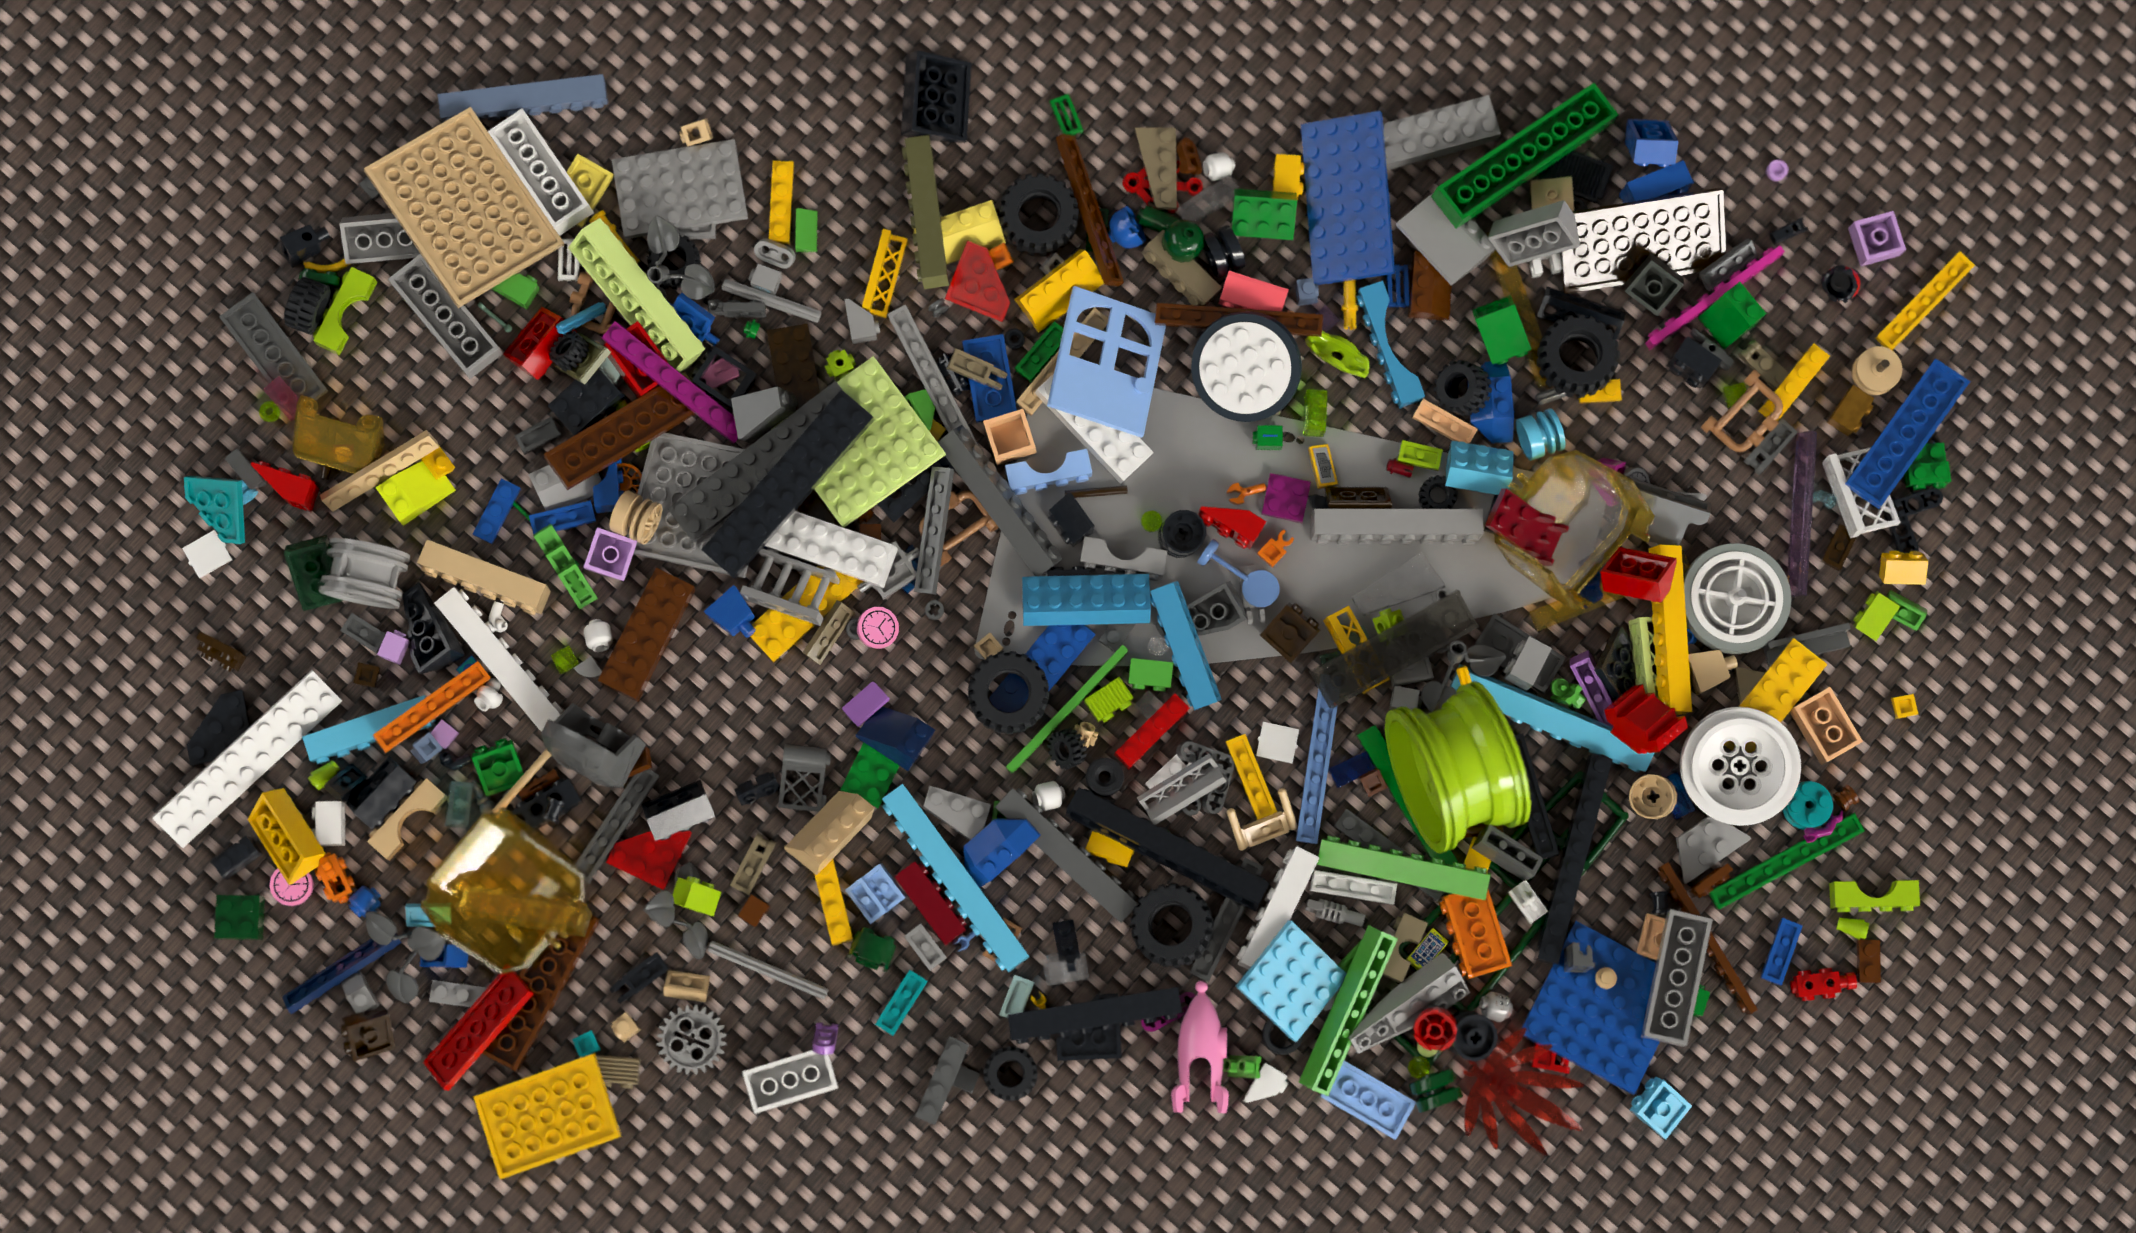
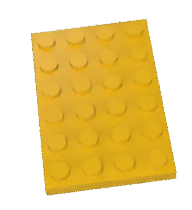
[474,1054,622,1179]

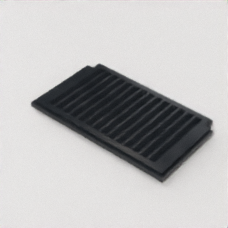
[1537,151,1614,204]

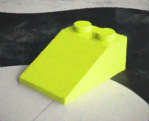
[376,461,456,526]

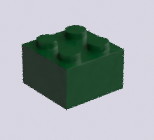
[214,895,265,940]

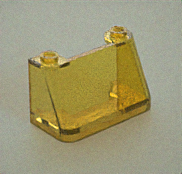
[292,395,385,474]

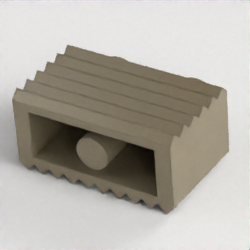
[596,1055,641,1089]

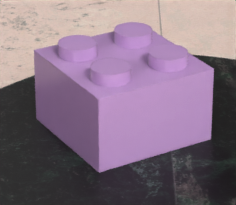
[1848,211,1906,266]

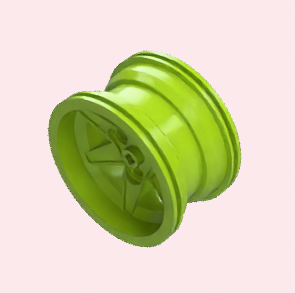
[1385,681,1531,853]

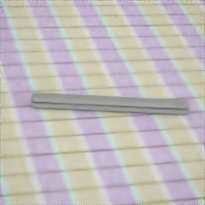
[708,941,828,999]

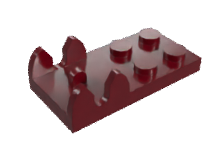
[1485,488,1569,566]

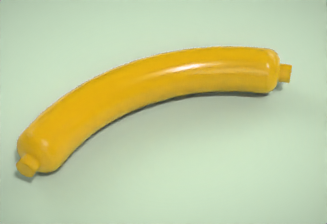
[303,258,350,273]

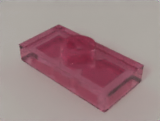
[263,376,307,422]

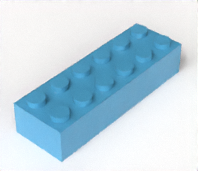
[1022,574,1151,626]

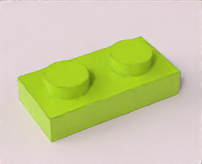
[1397,440,1443,471]

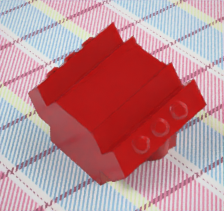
[1604,684,1688,754]

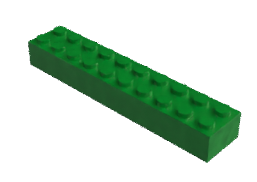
[1431,83,1619,229]

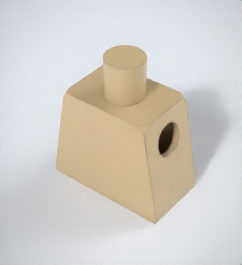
[1689,650,1738,695]

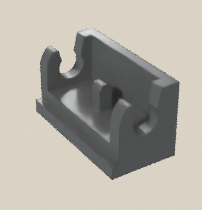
[1564,943,1595,972]

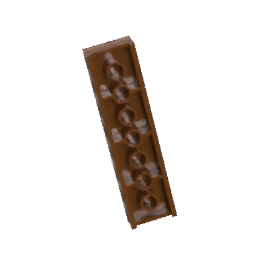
[482,899,601,1072]

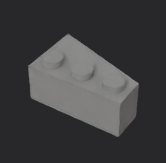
[924,786,991,841]

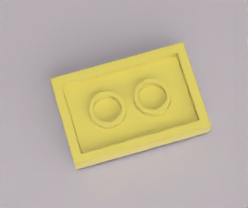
[567,154,614,228]

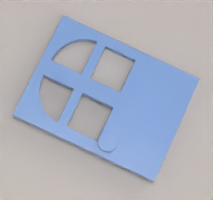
[1047,286,1166,438]

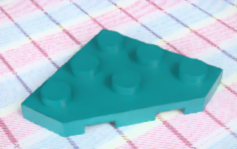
[184,476,245,544]

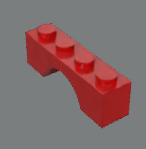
[1114,693,1190,770]

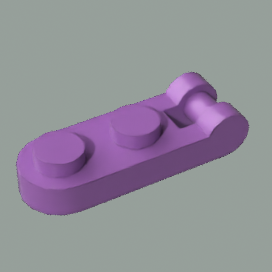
[813,1023,838,1055]

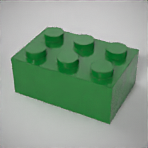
[1231,188,1297,240]

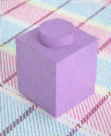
[377,630,410,665]

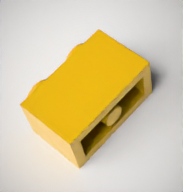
[1273,154,1304,200]
[1879,550,1928,584]

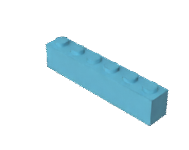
[302,695,436,765]

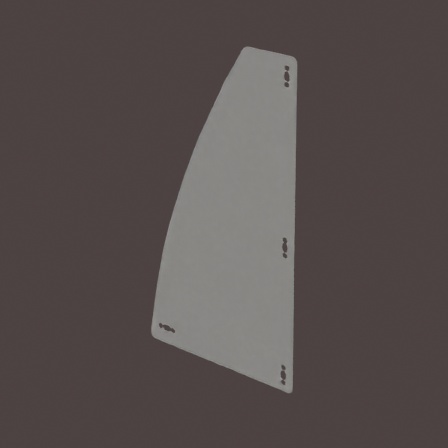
[974,368,1608,666]

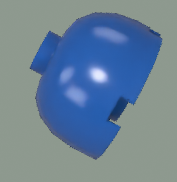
[1108,206,1146,248]

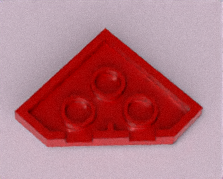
[945,241,1011,322]
[606,830,692,890]

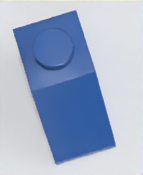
[420,945,468,968]

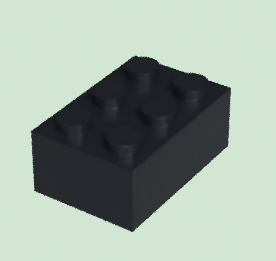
[548,367,627,436]

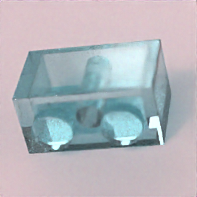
[444,781,473,829]

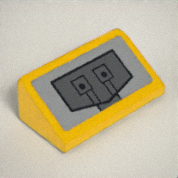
[1308,444,1338,489]

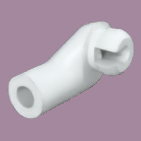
[488,601,508,632]

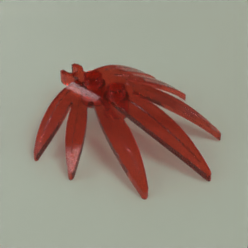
[1462,1028,1584,1155]

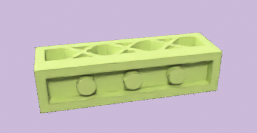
[1629,617,1658,698]

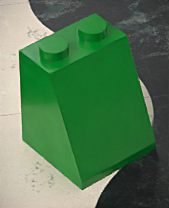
[1698,282,1767,350]
[1472,295,1532,365]

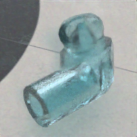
[1804,490,1836,509]

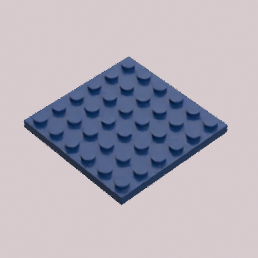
[1519,921,1660,1095]

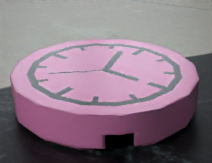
[857,607,899,649]
[269,869,314,906]

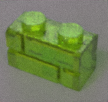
[1303,389,1328,437]

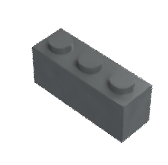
[1472,825,1543,881]

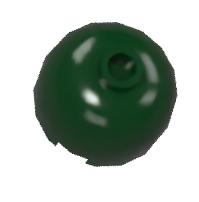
[1162,219,1204,263]

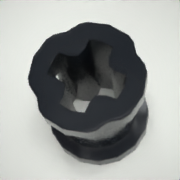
[541,797,566,824]
[1650,891,1670,914]

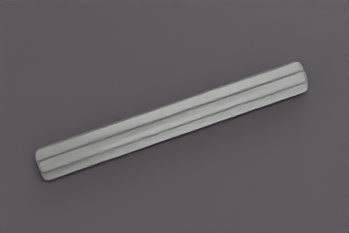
[722,279,821,323]

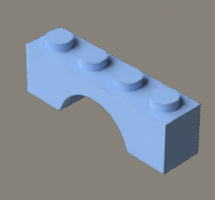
[1005,449,1092,495]

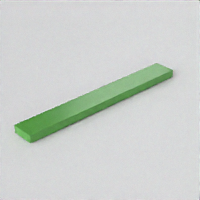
[1006,645,1128,774]

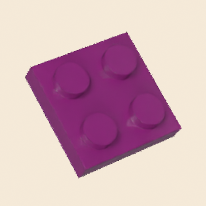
[1261,473,1311,523]

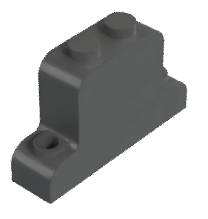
[1627,478,1711,546]

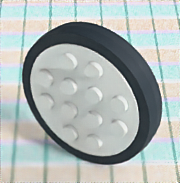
[1191,311,1302,422]

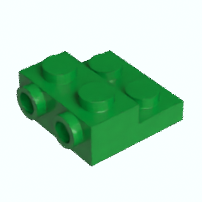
[1904,443,1951,490]
[472,738,524,796]

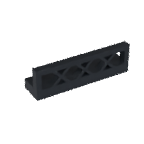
[1537,286,1625,340]

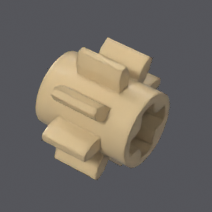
[1073,722,1099,748]

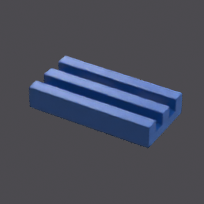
[1387,265,1409,307]

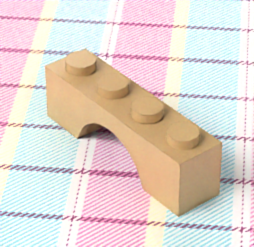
[367,778,448,861]

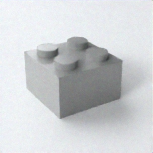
[1503,636,1552,691]

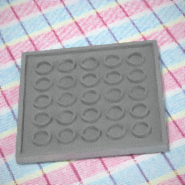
[626,433,749,578]

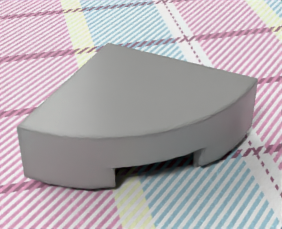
[574,656,602,678]

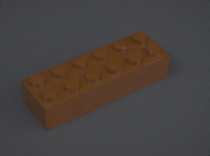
[598,568,696,702]

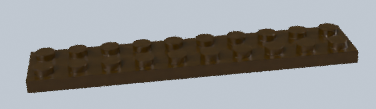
[767,323,842,527]

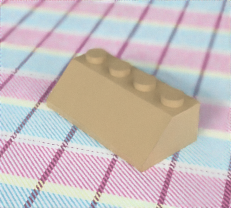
[784,791,875,875]

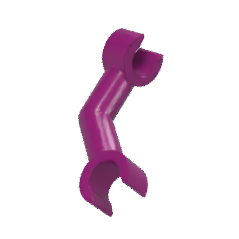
[1804,810,1843,843]

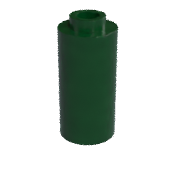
[1136,205,1182,233]

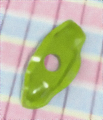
[1305,330,1369,378]

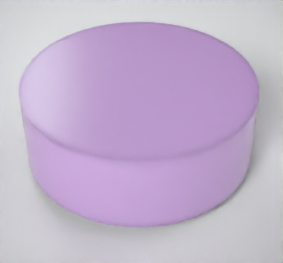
[1766,160,1788,181]

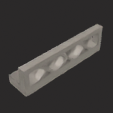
[1137,754,1227,825]

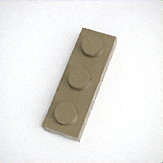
[802,600,855,665]

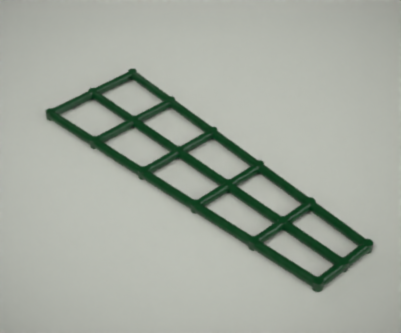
[1366,771,1629,1069]

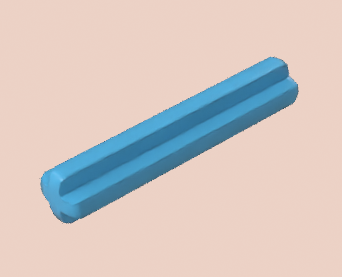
[556,302,607,334]

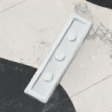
[1310,870,1397,905]

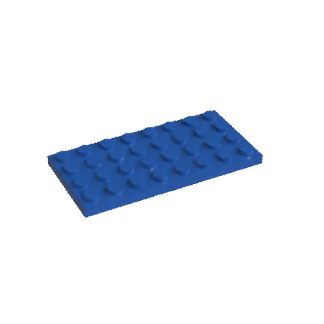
[1301,111,1395,285]

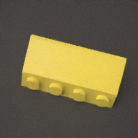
[913,200,1006,265]

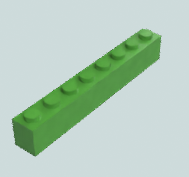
[1317,835,1491,900]
[1299,925,1398,1096]

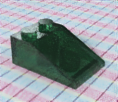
[284,535,344,611]

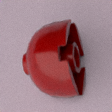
[1414,1007,1457,1051]

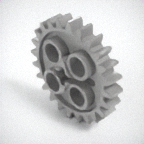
[657,1005,727,1075]

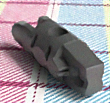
[1685,328,1734,371]

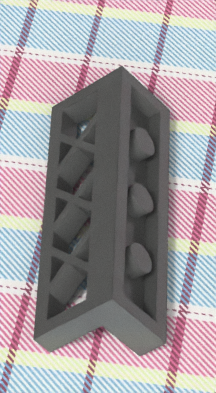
[1763,623,1851,667]

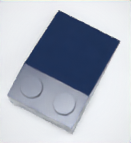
[855,706,935,771]

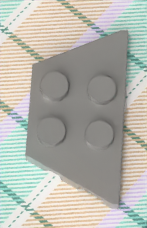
[1676,816,1751,884]

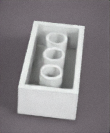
[742,1050,839,1114]

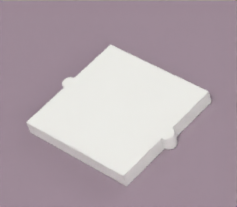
[182,530,232,578]
[1256,722,1299,764]

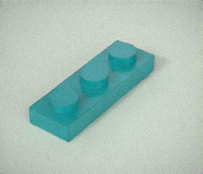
[875,970,928,1036]

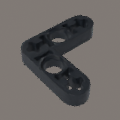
[1883,488,1943,553]

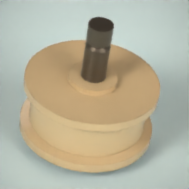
[1852,346,1902,395]

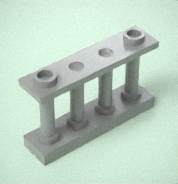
[740,548,840,626]

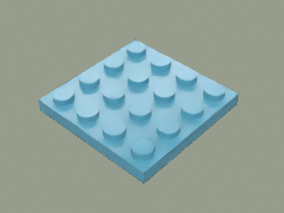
[1235,920,1346,1042]

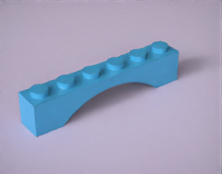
[1356,281,1425,408]

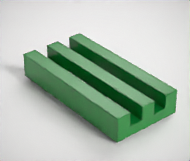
[1049,93,1084,136]

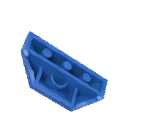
[1467,361,1514,444]
[964,819,1041,888]

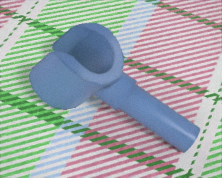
[952,931,976,952]

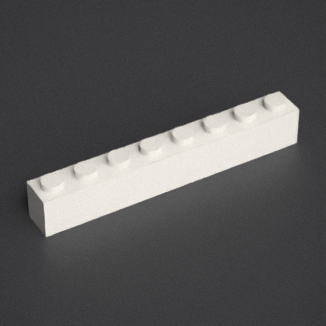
[434,587,563,732]

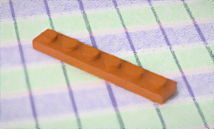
[373,661,491,753]

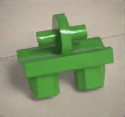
[1550,678,1586,709]
[1223,1055,1261,1078]

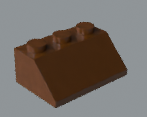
[1408,251,1452,321]

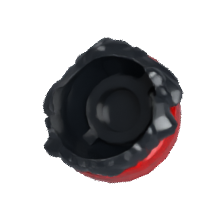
[1820,265,1860,303]

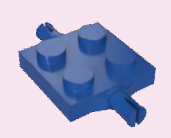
[667,293,720,346]

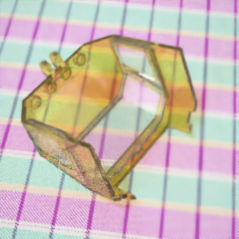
[1494,450,1655,610]

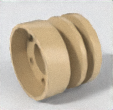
[609,490,662,545]
[1629,774,1677,819]

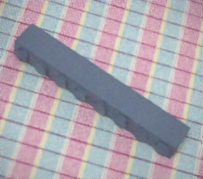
[438,74,608,122]

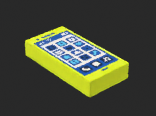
[1406,928,1449,970]

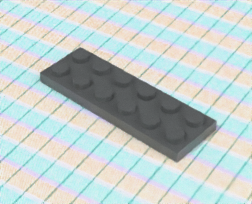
[219,292,328,416]

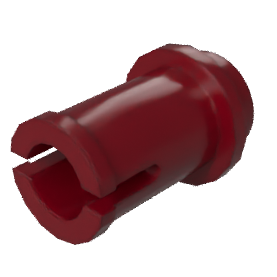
[1386,458,1414,478]

